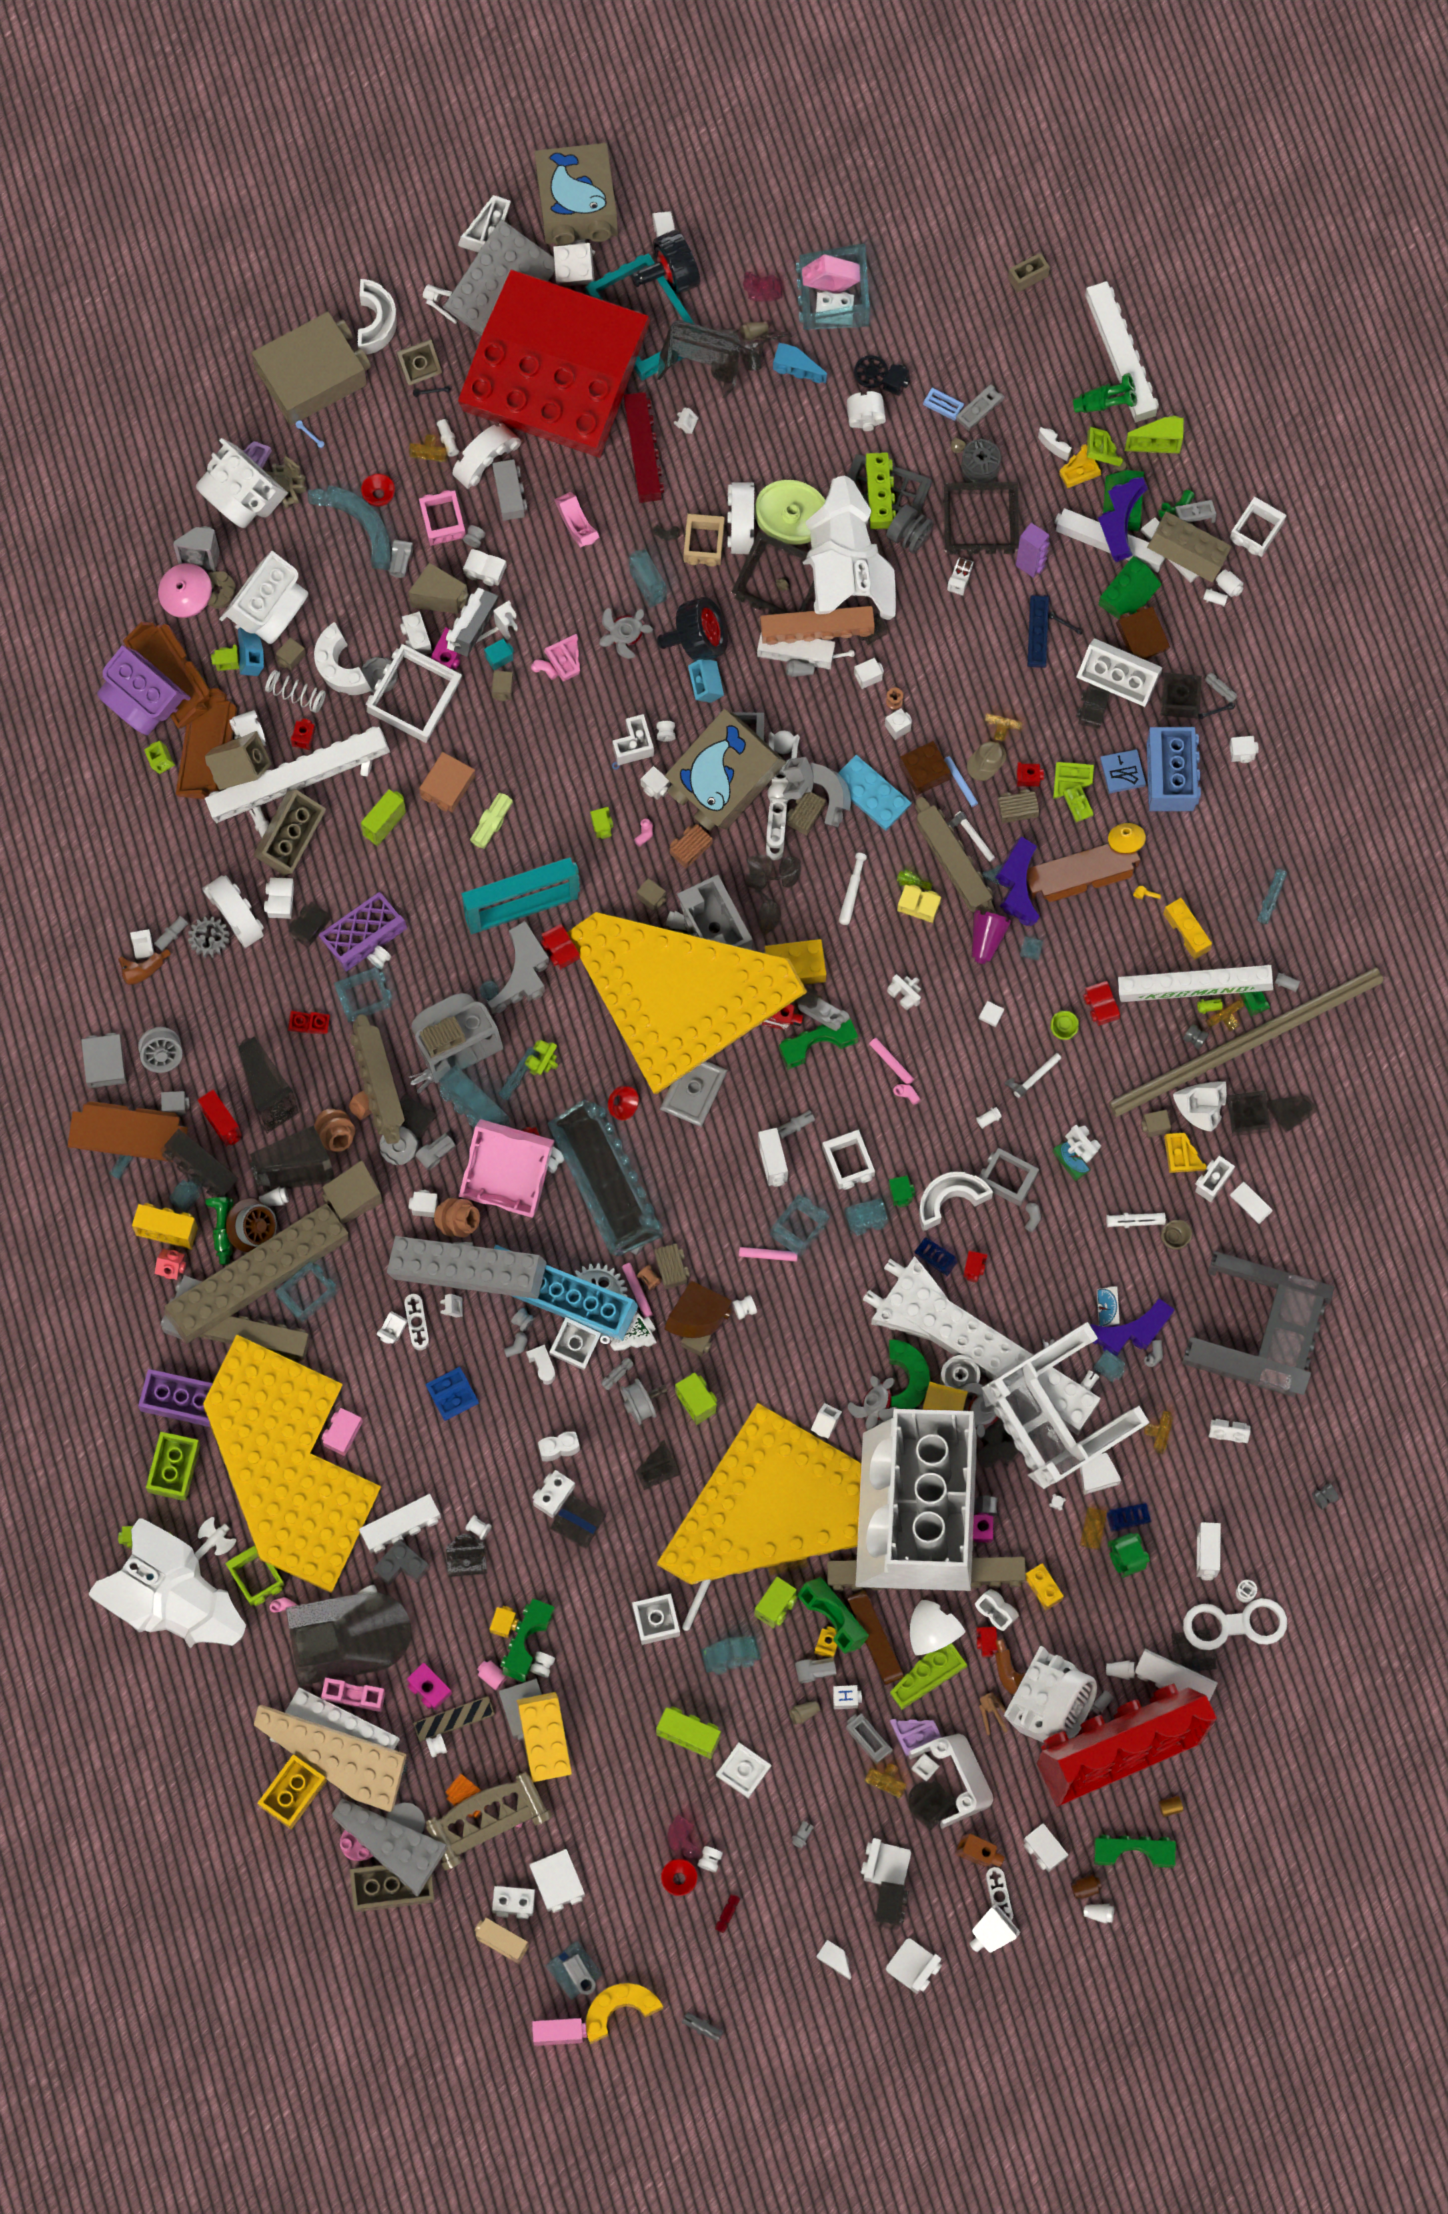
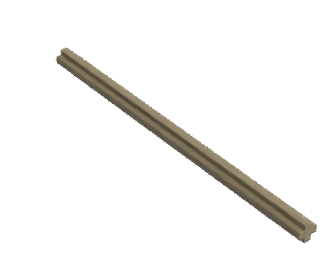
[1109,967,1384,1117]

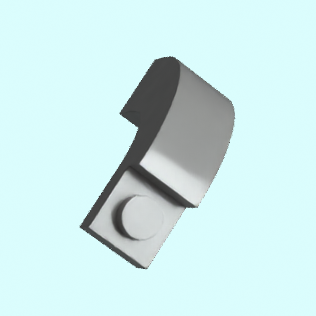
[810,763,851,828]

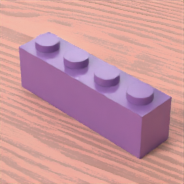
[1016,523,1050,578]

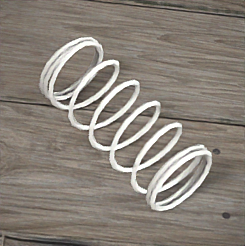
[265,670,326,713]

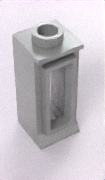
[846,1713,892,1765]

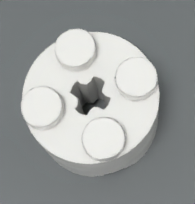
[847,391,886,431]
[229,710,266,746]
[940,1355,980,1398]

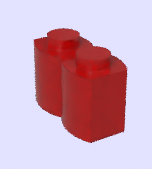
[540,924,580,970]
[1083,981,1120,1026]

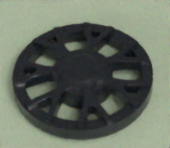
[854,355,888,388]

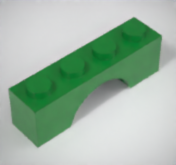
[779,1019,858,1070]
[797,1577,869,1654]
[501,1598,554,1683]
[1093,1835,1176,1868]

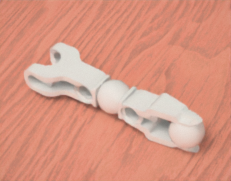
[766,730,800,860]

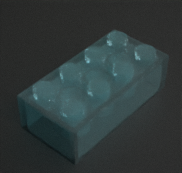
[439,1065,511,1128]

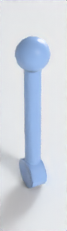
[296,421,325,448]

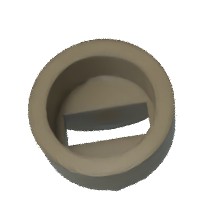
[951,437,967,453]

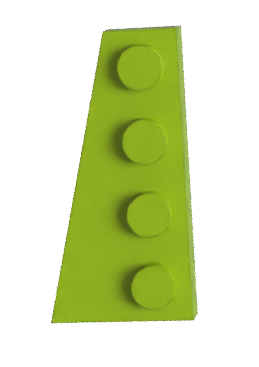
[890,1643,967,1710]

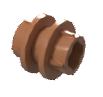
[313,1109,355,1152]
[434,1198,480,1237]

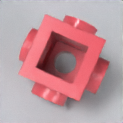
[155,1248,186,1280]

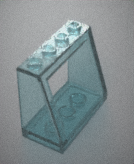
[796,244,870,330]

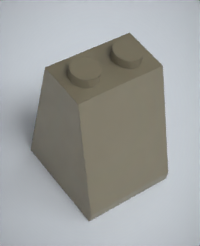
[409,563,468,614]
[204,731,272,790]
[322,1161,382,1225]

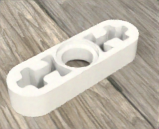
[405,1294,429,1350]
[986,1867,1013,1921]

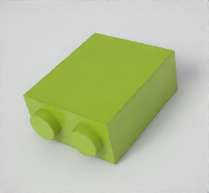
[361,789,406,846]

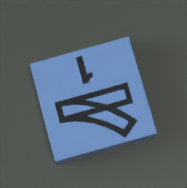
[1100,749,1146,794]

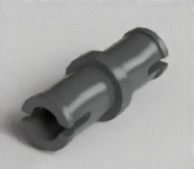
[682,2012,724,2043]

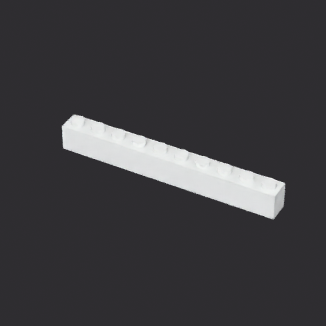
[205,727,390,823]

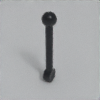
[413,386,451,397]
[1048,612,1083,635]
[1198,703,1235,720]

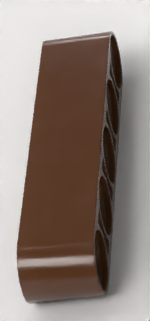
[846,1590,904,1686]

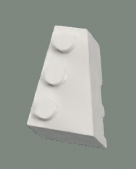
[458,195,511,252]

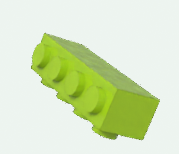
[866,453,896,529]

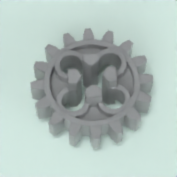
[188,917,230,958]

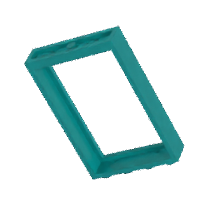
[586,253,705,381]
[461,857,581,935]

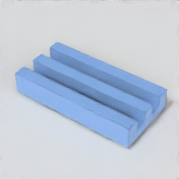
[923,388,964,421]

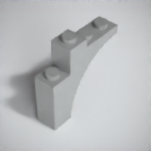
[487,921,549,1014]

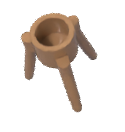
[979,1692,1008,1735]

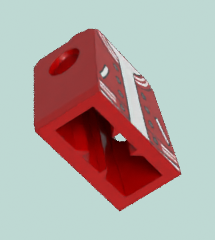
[759,1004,803,1030]

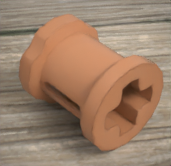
[886,687,903,710]
[637,1265,662,1291]

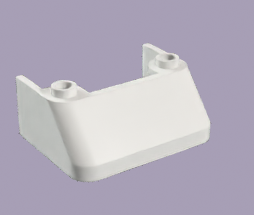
[909,1734,993,1828]

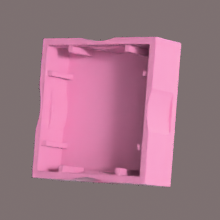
[459,1119,554,1218]

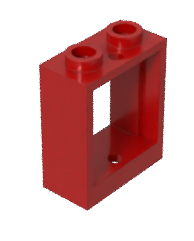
[197,1089,242,1147]

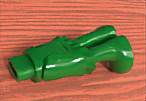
[1073,373,1137,413]
[205,1197,234,1265]

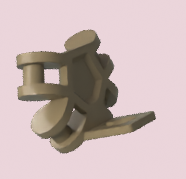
[265,456,306,509]

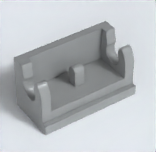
[1175,500,1216,523]

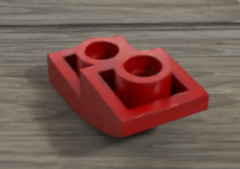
[287,1011,330,1034]

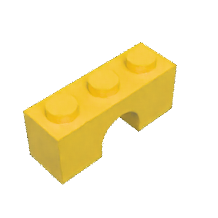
[1163,898,1212,960]

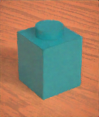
[484,639,514,671]

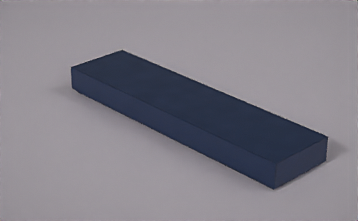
[1027,595,1049,668]

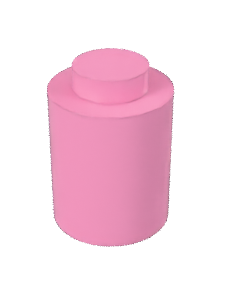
[477,1660,508,1691]

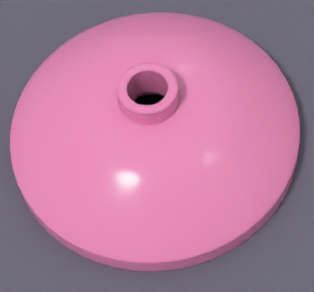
[158,563,212,618]

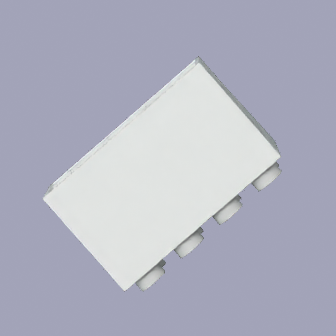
[856,1409,977,1591]

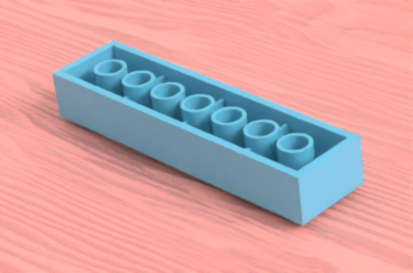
[494,1245,638,1341]

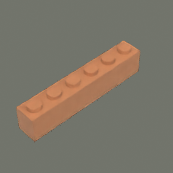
[760,606,875,645]

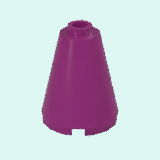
[972,910,1011,965]

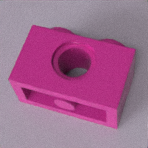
[407,1663,452,1710]

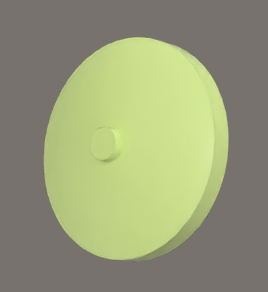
[754,480,825,545]

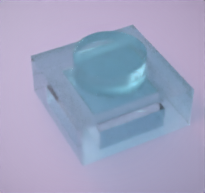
[1020,937,1043,961]

